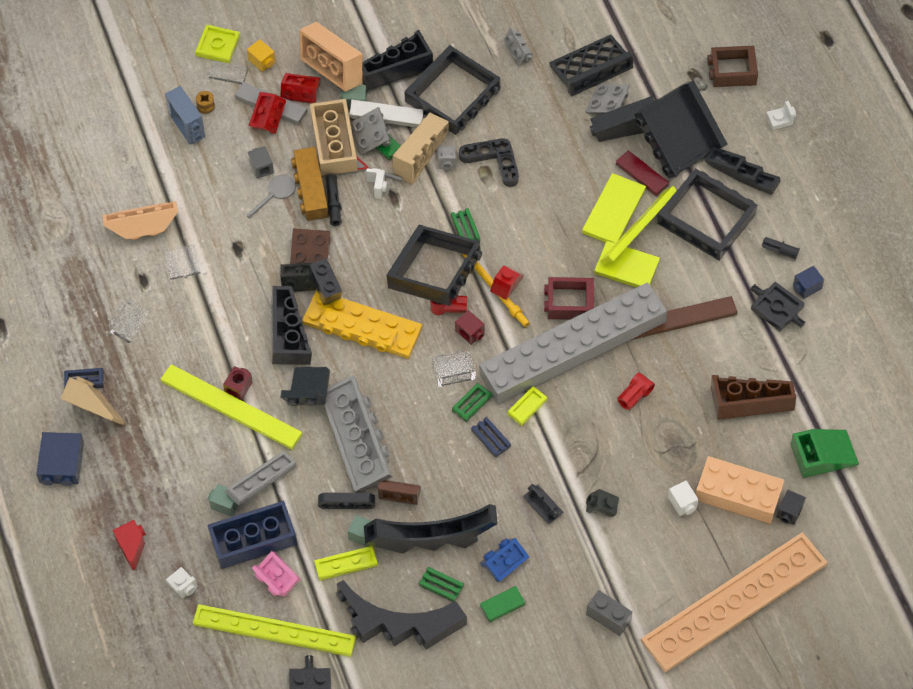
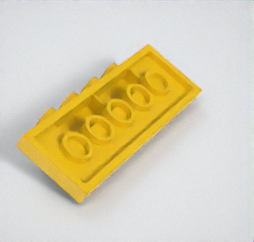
[302,290,422,359]

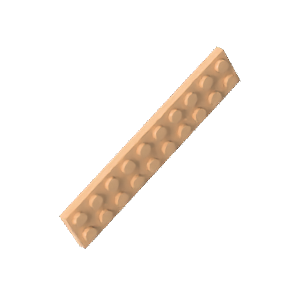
[641,532,827,673]

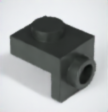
[586,489,619,517]

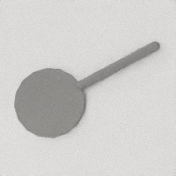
[247,175,296,218]

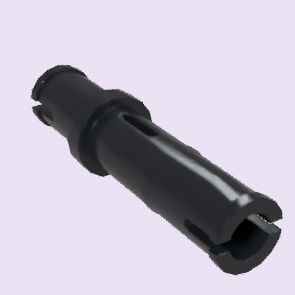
[325,174,342,226]

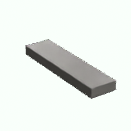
[235,82,307,125]
[225,451,297,505]

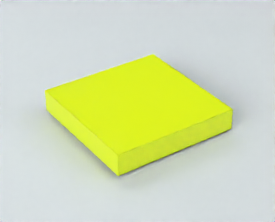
[195,24,240,63]

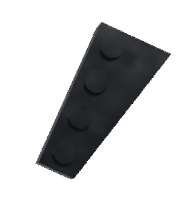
[362,30,433,91]
[271,286,312,365]

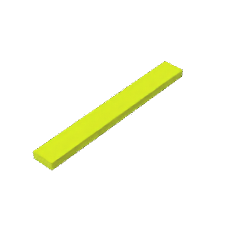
[161,364,302,450]
[193,604,356,657]

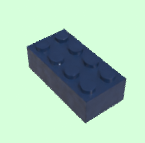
[207,501,298,569]

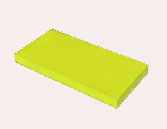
[582,173,646,243]

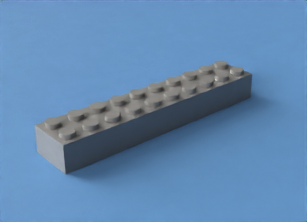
[479,282,667,405]

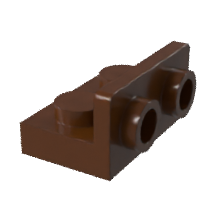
[378,480,421,505]

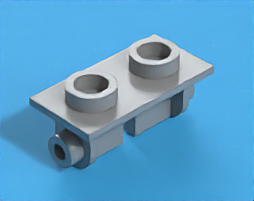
[504,27,533,66]

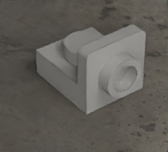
[437,146,456,170]

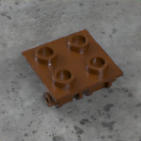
[290,228,331,264]

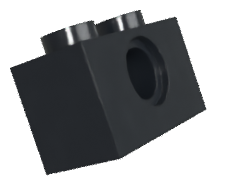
[309,258,342,305]

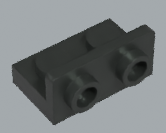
[280,262,316,292]

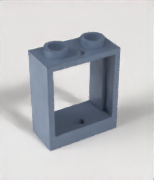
[165,86,205,145]

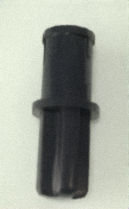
[762,237,800,260]

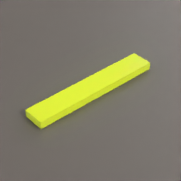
[600,186,677,266]

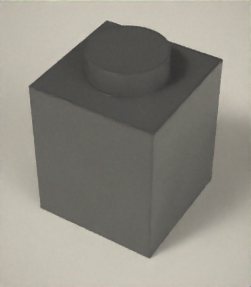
[248,146,274,179]

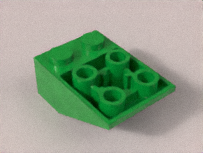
[790,429,859,478]

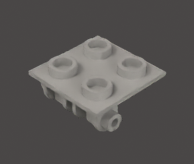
[585,84,630,113]
[351,107,391,155]

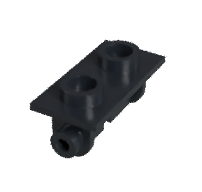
[523,484,564,524]

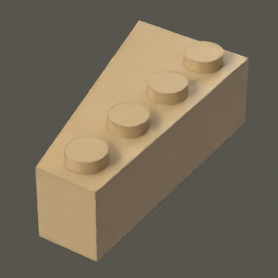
[392,113,449,185]

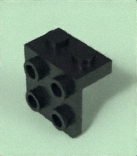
[280,367,330,406]

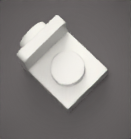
[766,101,796,130]
[166,567,198,599]

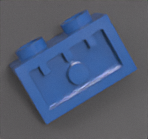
[480,538,529,582]

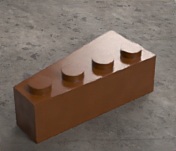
[711,375,796,420]

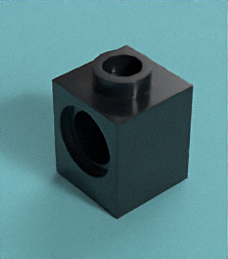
[776,489,806,525]

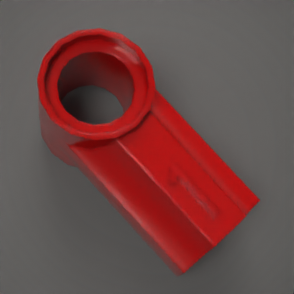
[430,296,467,315]
[617,372,655,410]

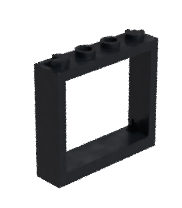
[404,45,501,135]
[657,168,758,261]
[386,225,483,306]

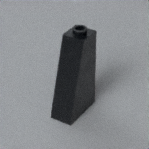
[589,96,654,142]

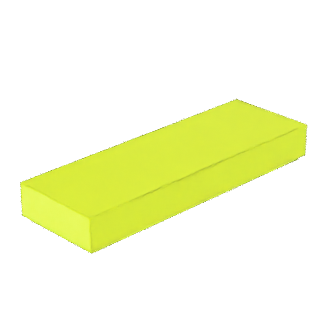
[314,546,378,581]

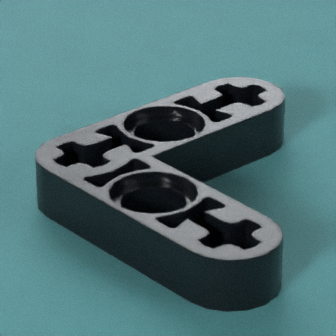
[459,138,519,187]

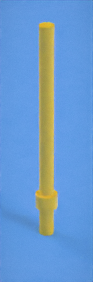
[461,253,530,328]

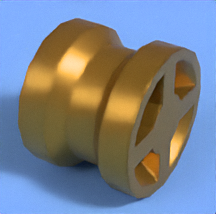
[196,91,215,114]

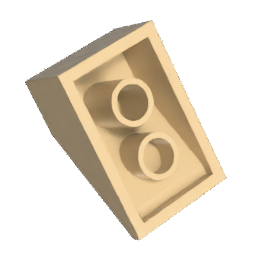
[60,376,125,425]

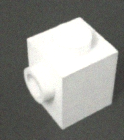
[668,481,698,516]

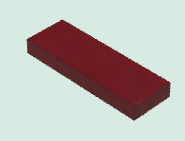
[616,150,669,197]

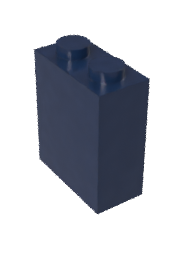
[36,432,84,486]

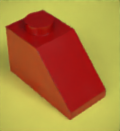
[490,265,524,300]
[112,520,146,570]

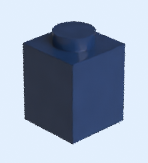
[793,265,824,299]

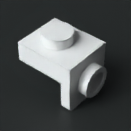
[366,168,387,199]

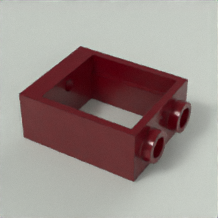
[544,277,594,320]

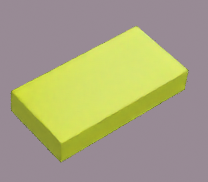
[507,386,547,426]

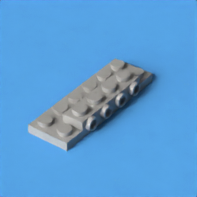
[324,375,392,493]

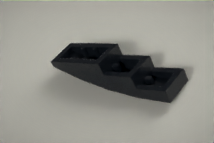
[705,147,781,195]

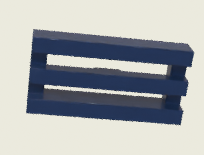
[64,368,104,388]
[471,417,511,458]

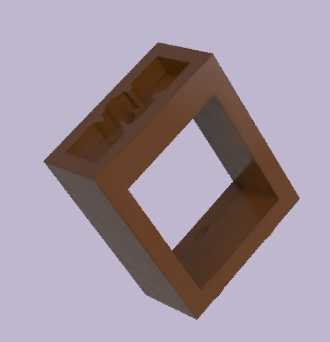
[707,45,758,87]

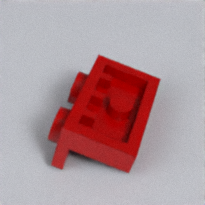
[280,73,321,103]
[249,92,286,134]

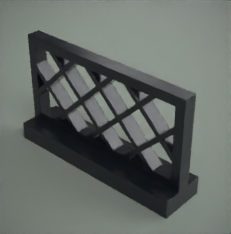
[549,34,633,97]

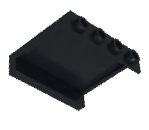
[634,80,728,178]

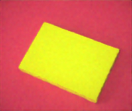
[594,241,660,288]

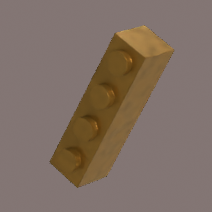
[291,147,329,221]

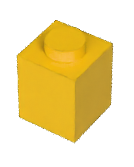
[247,39,276,72]

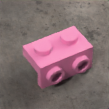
[252,551,301,597]

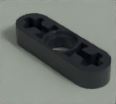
[318,493,375,509]

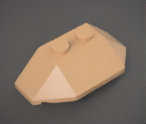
[102,201,178,240]

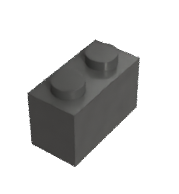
[586,590,632,636]

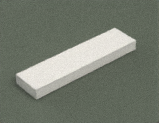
[349,100,423,128]

